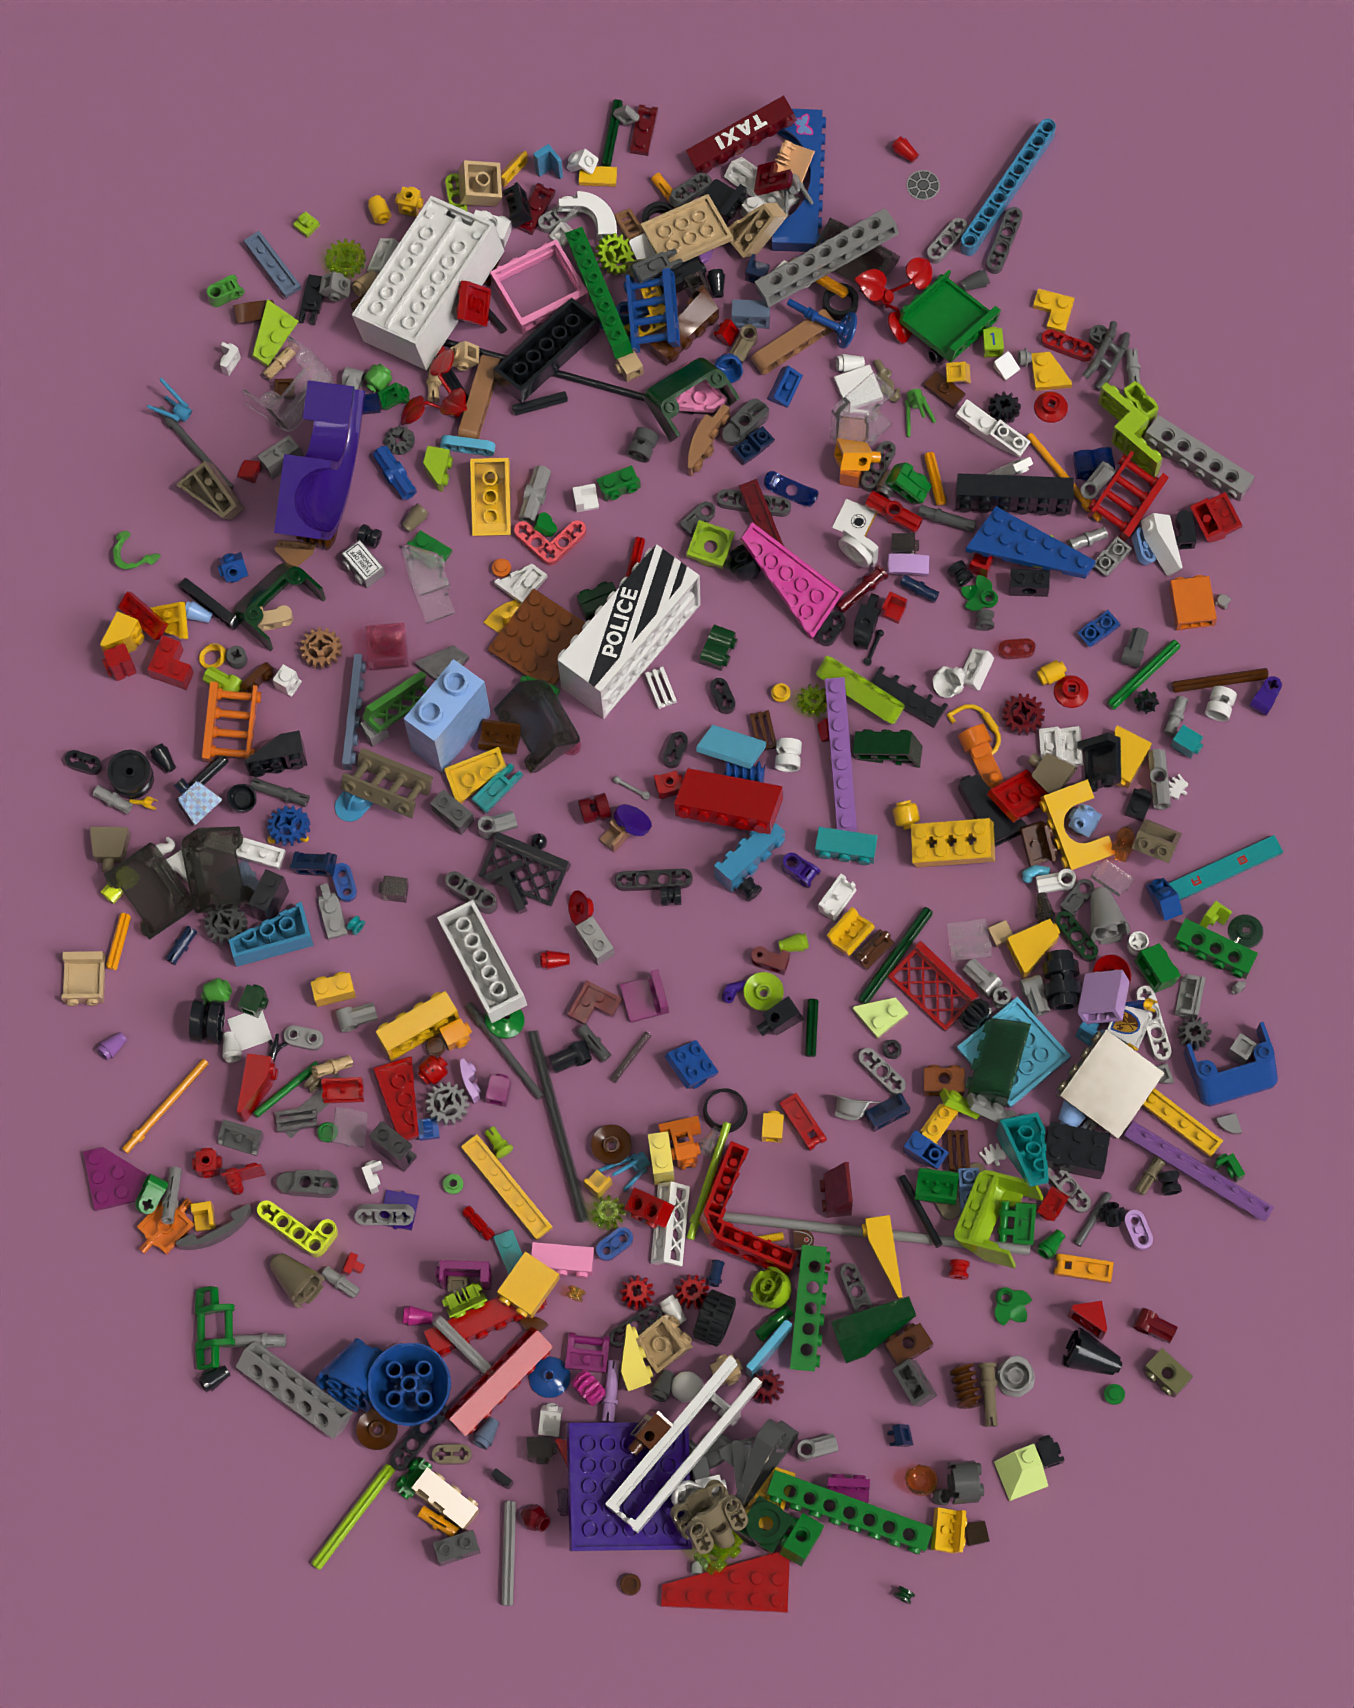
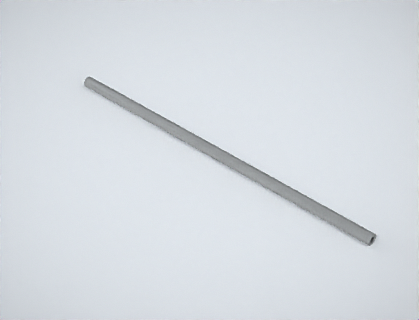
[723,1212,1030,1255]

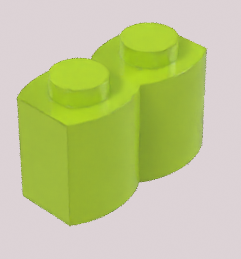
[1123,381,1158,424]

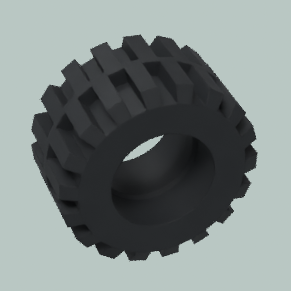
[693,1289,736,1347]

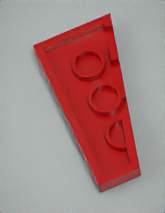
[373,1056,419,1141]

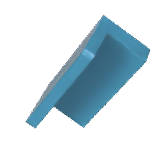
[533,144,563,179]

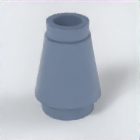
[473,1417,500,1450]

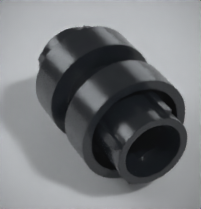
[1042,949,1082,1010]

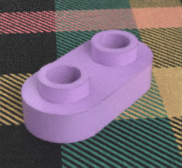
[1124,1210,1153,1251]

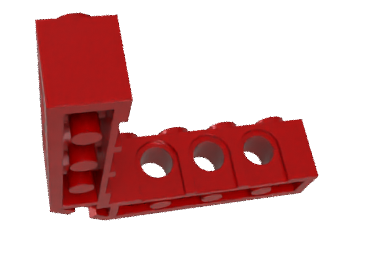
[698,1141,798,1275]

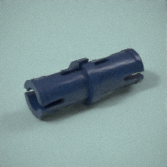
[900,574,940,603]
[165,926,198,965]

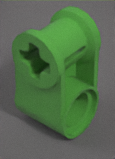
[207,275,245,307]

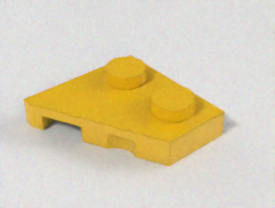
[1031,352,1072,391]
[151,602,188,639]

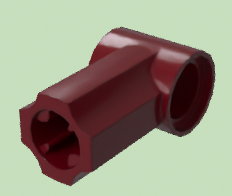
[1133,1308,1178,1344]

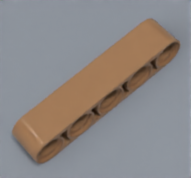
[751,309,835,375]
[458,355,501,439]

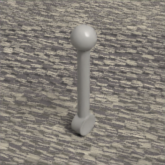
[613,776,650,800]

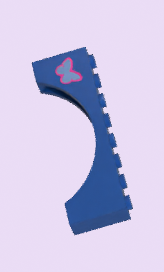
[772,109,826,252]

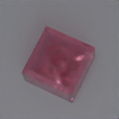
[365,622,409,670]

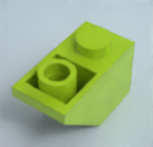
[423,446,453,492]

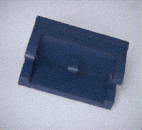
[290,851,337,876]
[864,1093,911,1132]

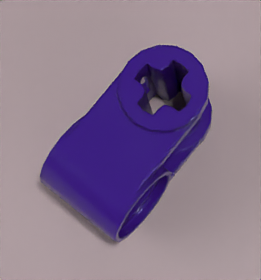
[1249,676,1282,716]
[782,852,821,888]

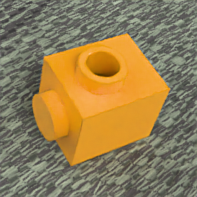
[439,1018,472,1051]

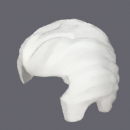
[932,666,965,698]

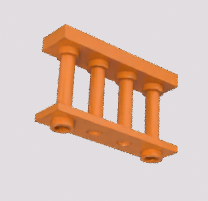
[202,681,262,762]

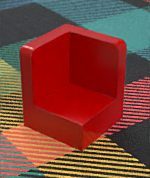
[969,553,994,578]
[881,592,907,624]

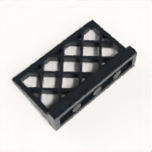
[479,831,571,906]

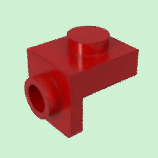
[1037,1186,1070,1222]

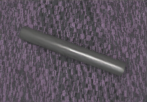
[1074,1192,1112,1247]

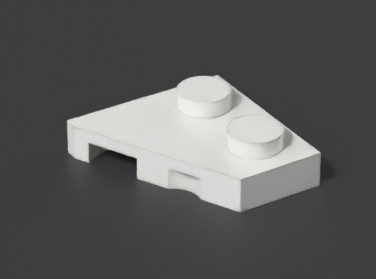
[494,564,548,604]

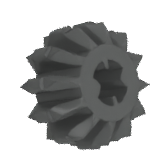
[1177,1016,1212,1051]

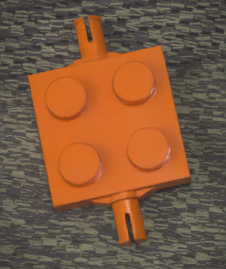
[137,1197,195,1255]

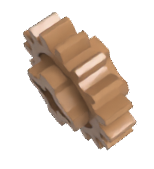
[300,627,343,669]

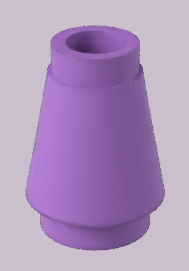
[97,1032,127,1060]

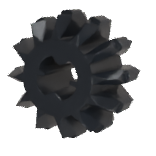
[988,391,1021,424]
[959,998,993,1033]

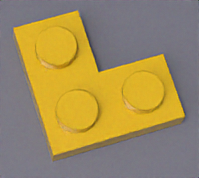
[1033,289,1075,334]

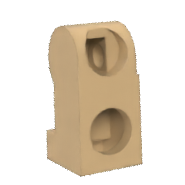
[258,605,294,631]

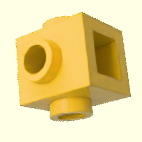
[395,186,424,217]

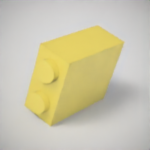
[648,1131,675,1185]

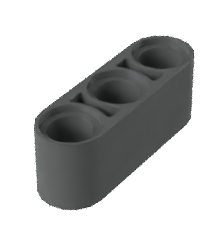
[445,871,497,914]

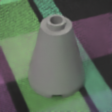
[1090,887,1130,944]

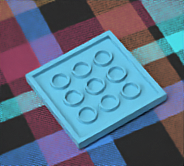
[957,997,1071,1108]

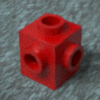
[192,1148,222,1178]

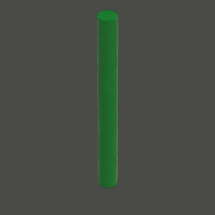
[253,1061,319,1118]

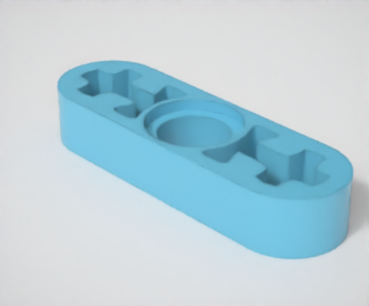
[440,435,496,456]

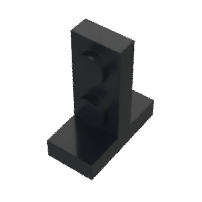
[485,858,528,914]

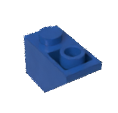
[1145,878,1183,921]
[903,1130,949,1170]

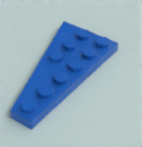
[965,506,1096,579]

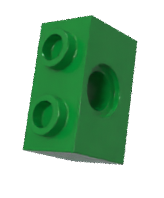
[780,1513,825,1567]

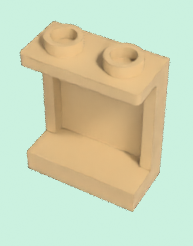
[61,951,106,1006]

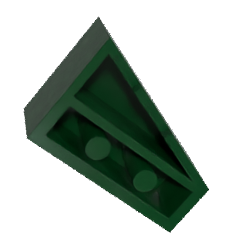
[853,729,923,768]

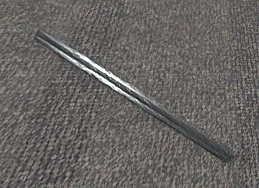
[528,1030,590,1223]

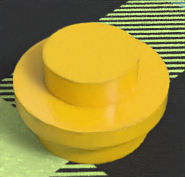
[771,683,791,703]

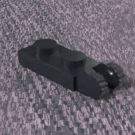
[299,274,324,325]

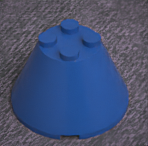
[368,1343,451,1426]

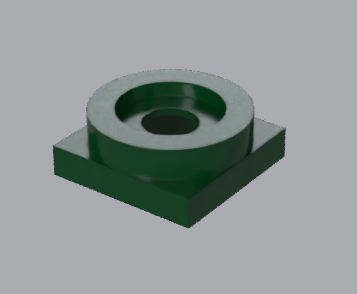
[736,1495,795,1555]

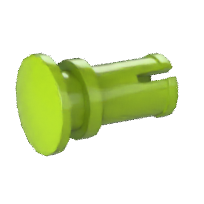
[485,1126,513,1159]

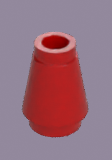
[891,136,919,163]
[540,950,570,970]

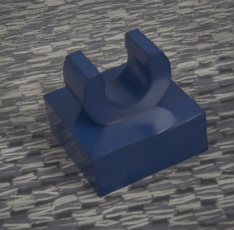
[887,1424,914,1447]

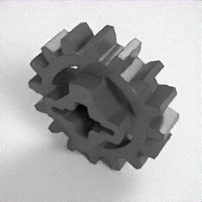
[204,904,248,946]

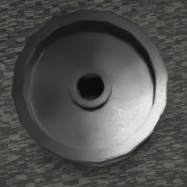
[107,749,154,799]
[189,998,225,1045]

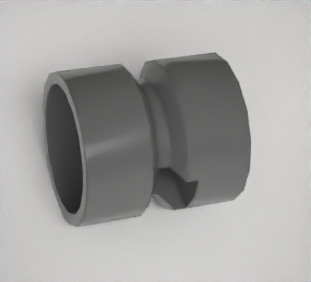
[626,427,659,463]

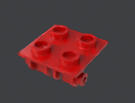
[221,1163,266,1195]

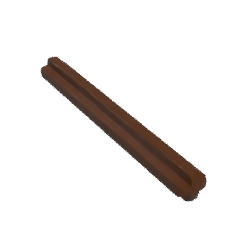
[1172,668,1269,693]

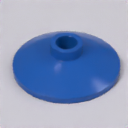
[529,1357,570,1398]

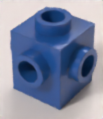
[217,552,248,583]

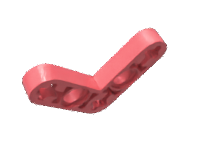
[514,520,586,566]

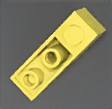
[620,1324,653,1392]

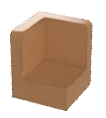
[600,818,630,852]

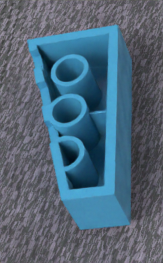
[714,823,785,893]
[229,901,314,967]

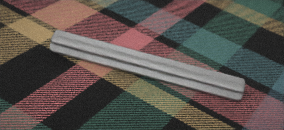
[502,1501,516,1606]

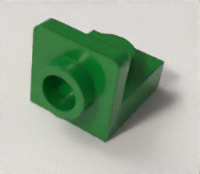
[378,382,410,410]
[1214,1153,1245,1182]

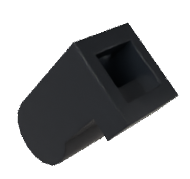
[1175,510,1197,550]

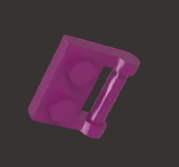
[565,1332,610,1374]

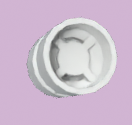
[1205,686,1237,722]
[775,738,802,772]

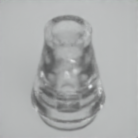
[698,1126,721,1158]

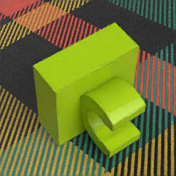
[293,211,320,238]

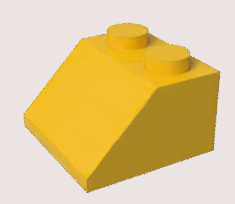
[100,611,144,653]

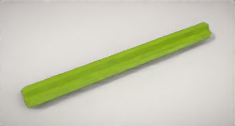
[311,1464,395,1570]

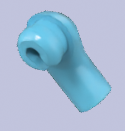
[1022,865,1050,883]

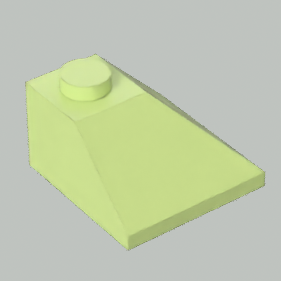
[994,1444,1048,1501]

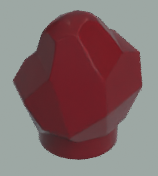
[520,1504,551,1532]

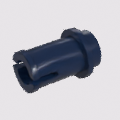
[706,1259,725,1287]

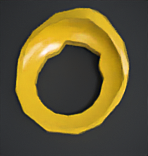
[199,643,227,668]

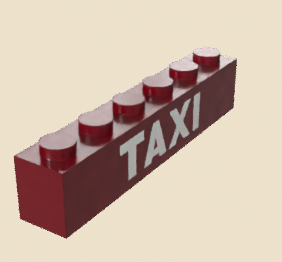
[686,95,797,173]

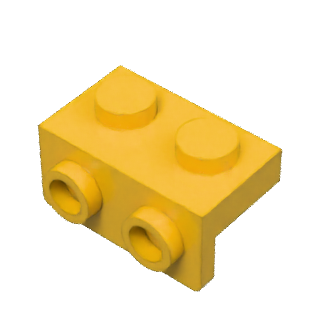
[827,907,875,956]
[931,1507,967,1554]

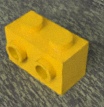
[311,972,356,1007]

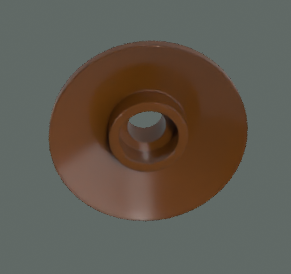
[591,1124,632,1164]
[356,1409,398,1450]

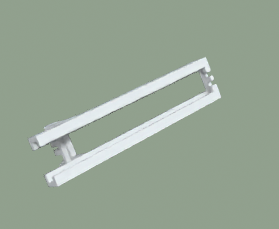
[606,1356,762,1533]

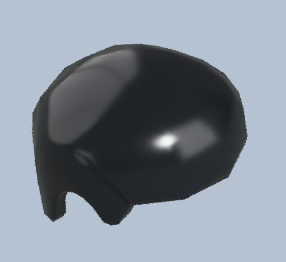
[227,784,257,814]

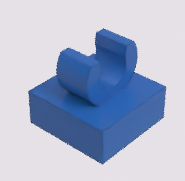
[417,1118,440,1141]

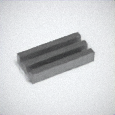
[275,1106,318,1133]

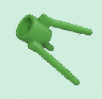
[905,389,936,437]

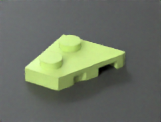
[853,997,908,1039]

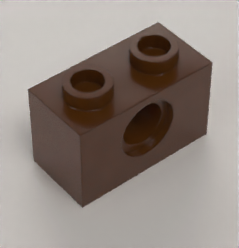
[885,1323,934,1367]

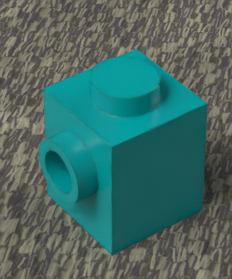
[1171,724,1203,759]

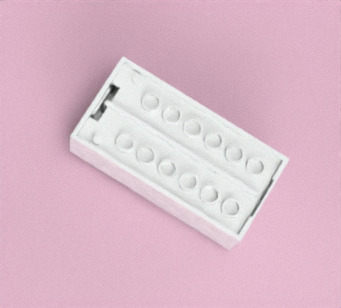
[352,196,504,370]

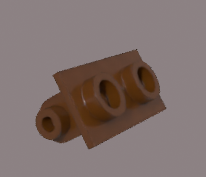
[853,929,895,970]

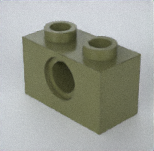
[1144,1348,1193,1398]

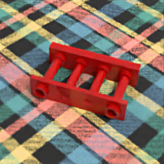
[1086,451,1169,542]

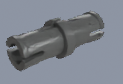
[577,1024,612,1063]

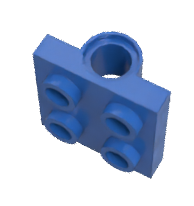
[664,1040,719,1089]

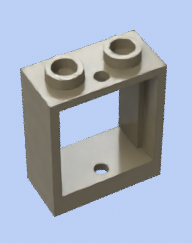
[1132,818,1182,863]

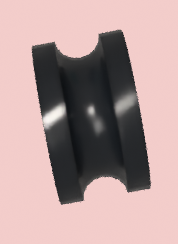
[883,1039,902,1059]

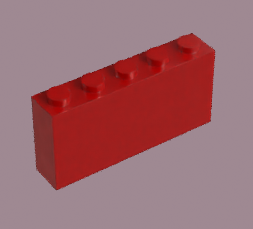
[674,768,783,834]

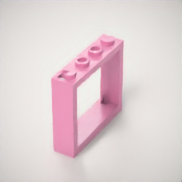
[490,239,589,334]

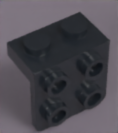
[702,179,747,225]

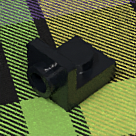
[1125,788,1153,822]

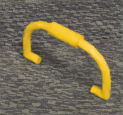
[947,704,1001,755]

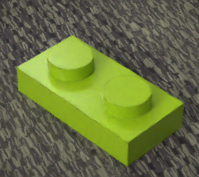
[939,1088,980,1119]

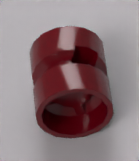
[578,793,612,824]

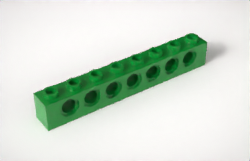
[565,227,633,359]
[765,1470,934,1555]

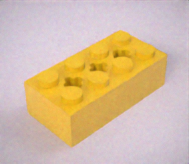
[911,818,995,868]
[375,991,459,1062]

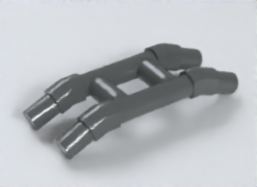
[1082,321,1130,391]

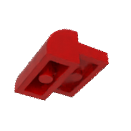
[1190,492,1243,542]

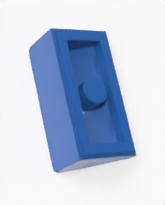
[767,365,803,408]

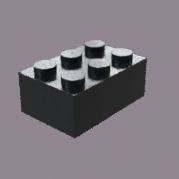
[1045,1122,1111,1180]

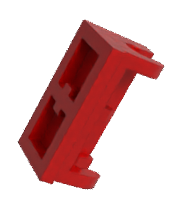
[321,1077,364,1104]

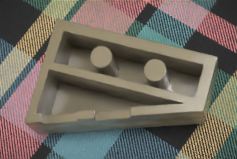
[176,461,245,520]

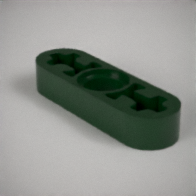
[1055,911,1098,962]

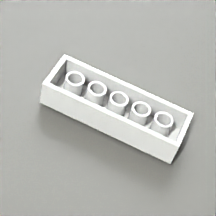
[437,900,527,1023]

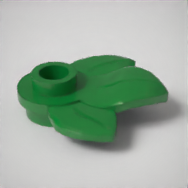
[961,575,998,611]
[994,1287,1032,1326]

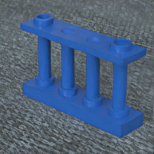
[624,268,681,353]

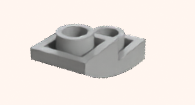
[1094,536,1133,577]

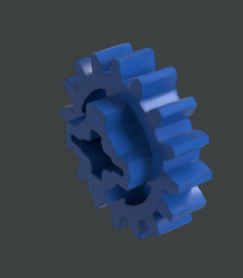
[267,805,311,846]

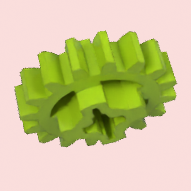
[595,233,635,275]

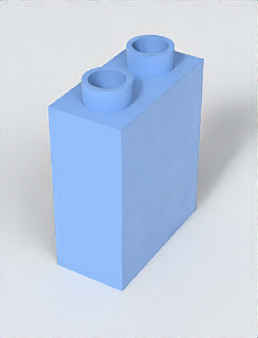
[404,659,491,773]

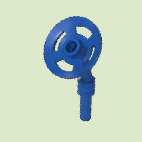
[787,298,857,349]

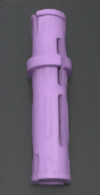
[601,1360,621,1423]

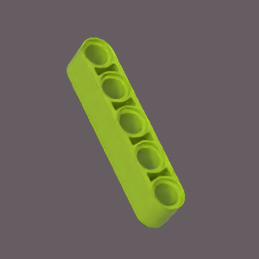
[816,656,905,724]

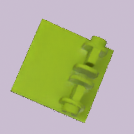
[442,1282,488,1318]

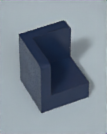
[745,253,770,283]

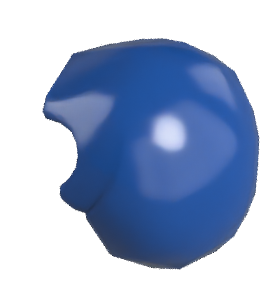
[714,353,743,383]

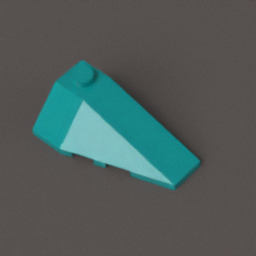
[996,1112,1049,1187]

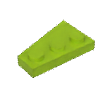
[251,299,299,367]

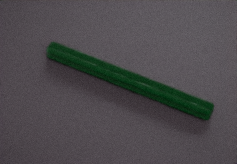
[858,907,933,1004]

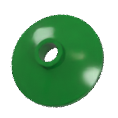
[485,1009,525,1039]

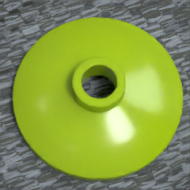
[744,972,784,1011]

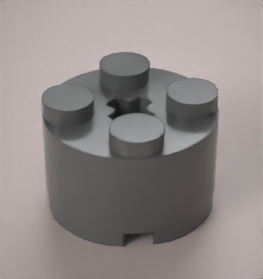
[947,1460,984,1505]

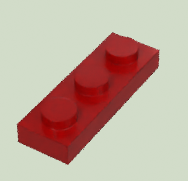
[118,591,169,640]

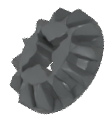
[384,425,415,455]

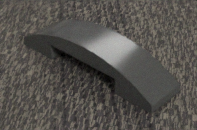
[176,1204,253,1250]

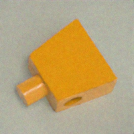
[834,438,881,471]

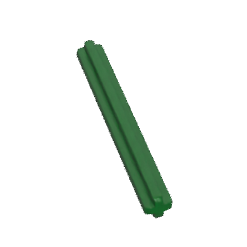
[1107,640,1180,710]

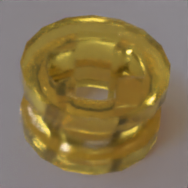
[565,1285,586,1302]

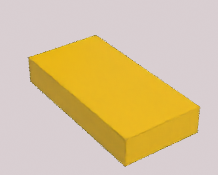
[579,166,617,187]

